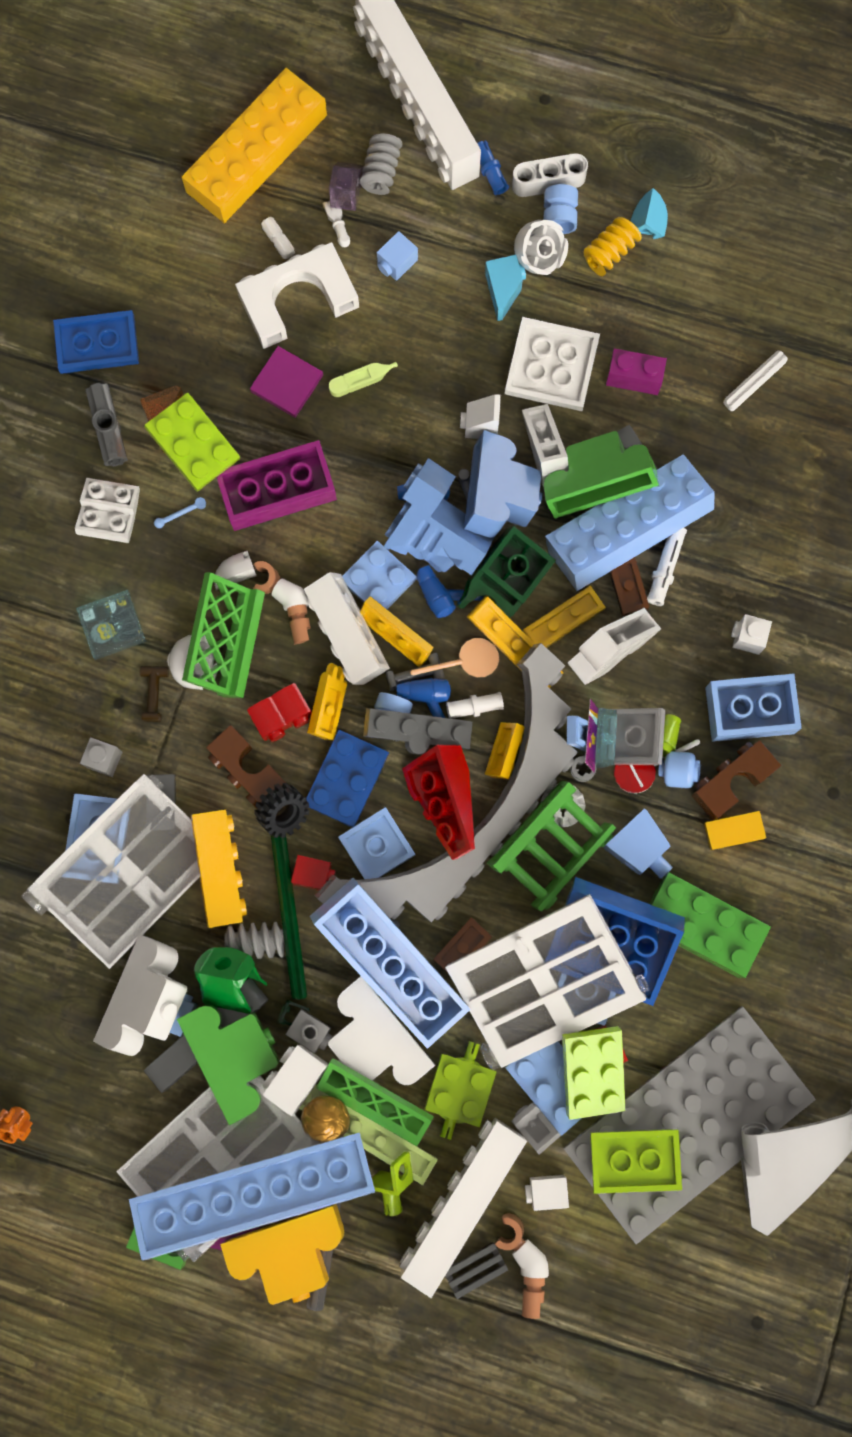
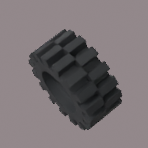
[254,783,309,838]

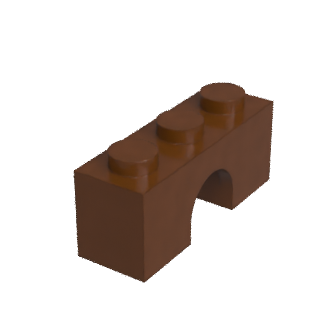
[206,725,286,809]
[692,740,782,821]

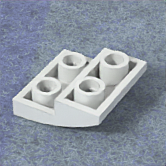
[75,478,140,543]

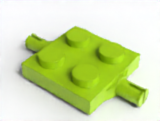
[424,1041,497,1140]

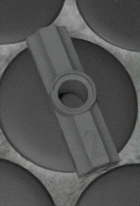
[86,383,128,467]

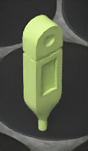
[329,362,398,397]

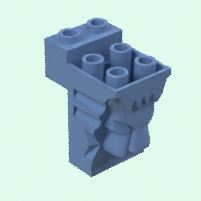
[384,458,494,575]

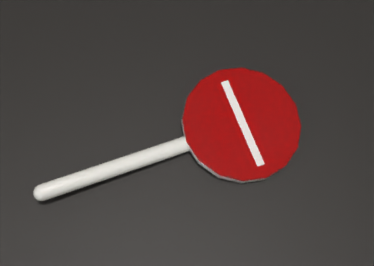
[614,739,700,794]

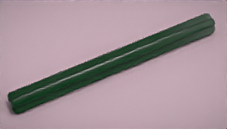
[271,835,307,1000]

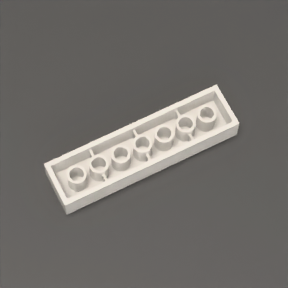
[353,0,481,190]

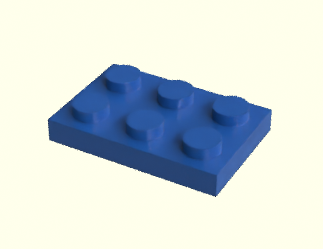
[53,310,139,374]
[306,730,389,828]

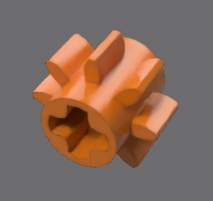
[0,1106,33,1144]

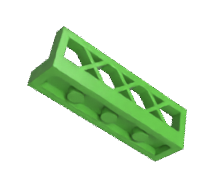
[316,1058,434,1147]

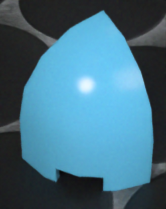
[630,188,668,239]

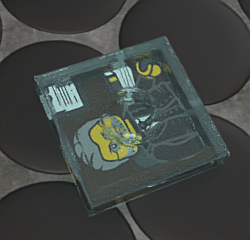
[76,590,146,660]

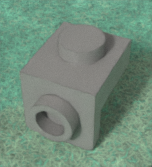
[512,1102,561,1155]

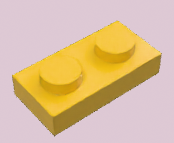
[485,722,525,779]

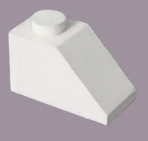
[460,395,500,439]

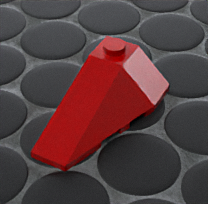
[402,745,475,860]

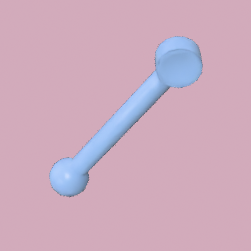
[154,497,206,528]

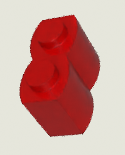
[247,683,312,742]

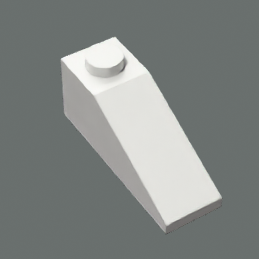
[522,404,569,486]

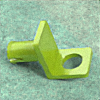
[372,1152,413,1216]

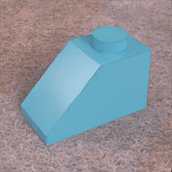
[485,255,526,321]

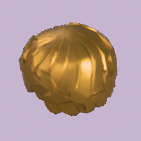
[301,1096,350,1143]

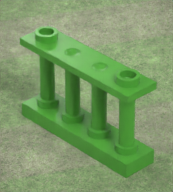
[487,781,616,912]

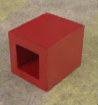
[291,855,336,890]

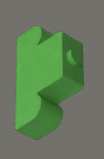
[544,431,659,518]
[177,1004,279,1125]

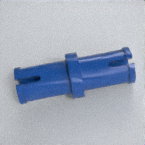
[477,140,509,195]

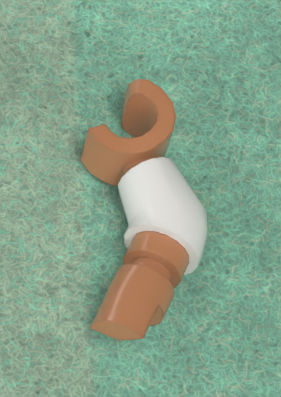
[253,561,311,645]
[495,1213,549,1319]

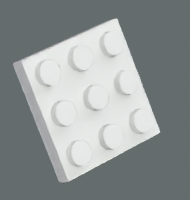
[505,317,600,411]

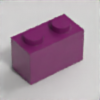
[606,349,667,395]

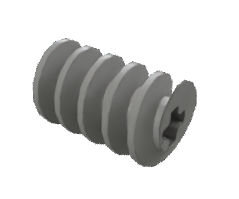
[360,133,403,195]
[225,922,284,959]

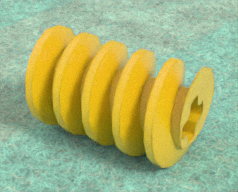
[584,217,642,277]

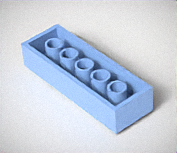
[545,455,714,591]
[310,878,471,1049]

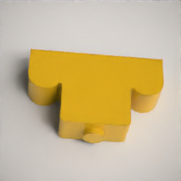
[220,1204,344,1305]

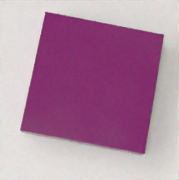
[250,346,323,418]

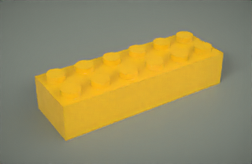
[182,68,327,224]

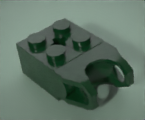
[456,526,556,618]

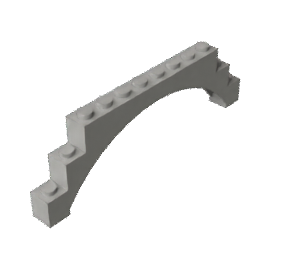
[315,643,578,922]

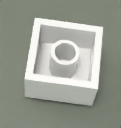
[262,1045,329,1116]

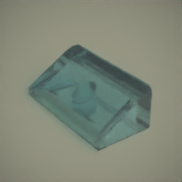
[595,708,617,768]

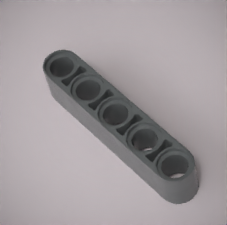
[144,978,269,1093]

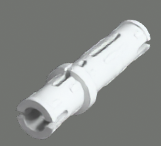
[647,528,687,606]

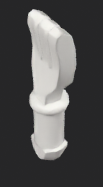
[323,199,350,247]

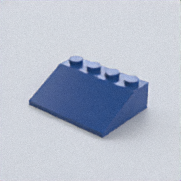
[545,877,685,1006]

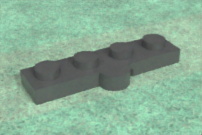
[363,708,473,754]

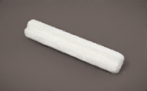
[723,351,787,411]

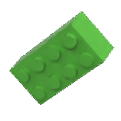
[649,872,771,978]

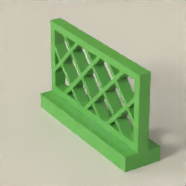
[182,572,265,698]

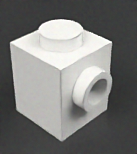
[731,614,772,655]

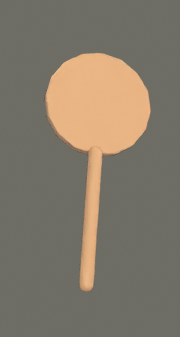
[410,638,499,678]

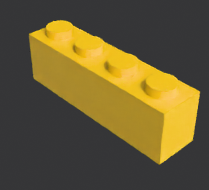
[191,810,247,928]

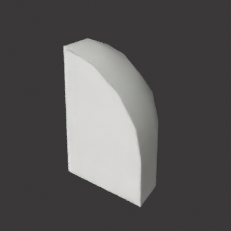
[215,551,256,590]

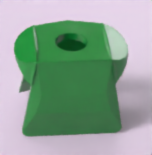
[194,947,267,1014]

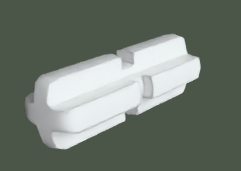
[261,217,295,259]

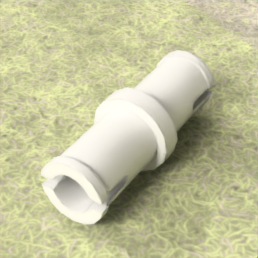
[446,692,504,719]

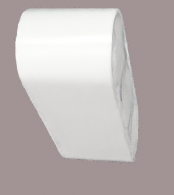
[512,154,588,197]

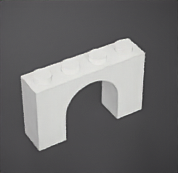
[235,242,359,349]

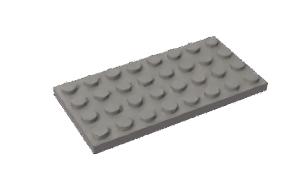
[563,1006,816,1244]

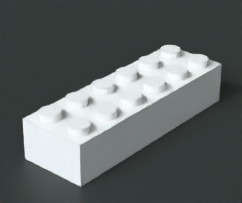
[399,1118,527,1298]

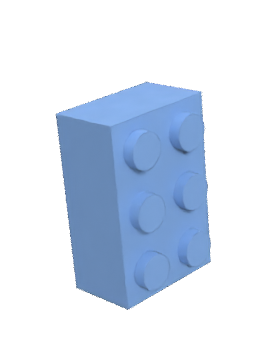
[705,674,802,742]

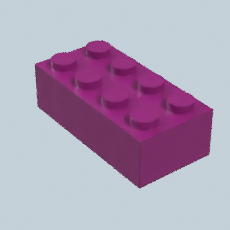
[217,440,337,531]

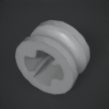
[570,756,596,782]

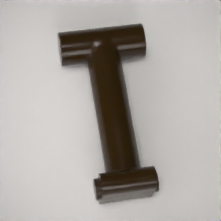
[140,666,169,722]

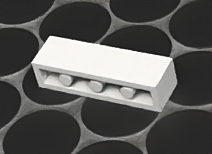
[304,572,390,685]

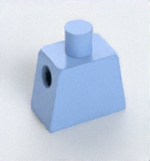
[603,808,673,879]

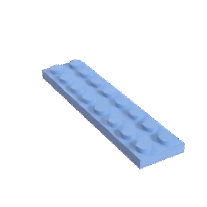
[129,1132,375,1261]

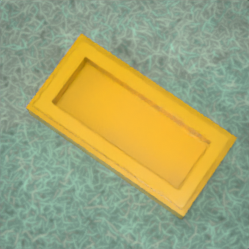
[704,811,766,851]

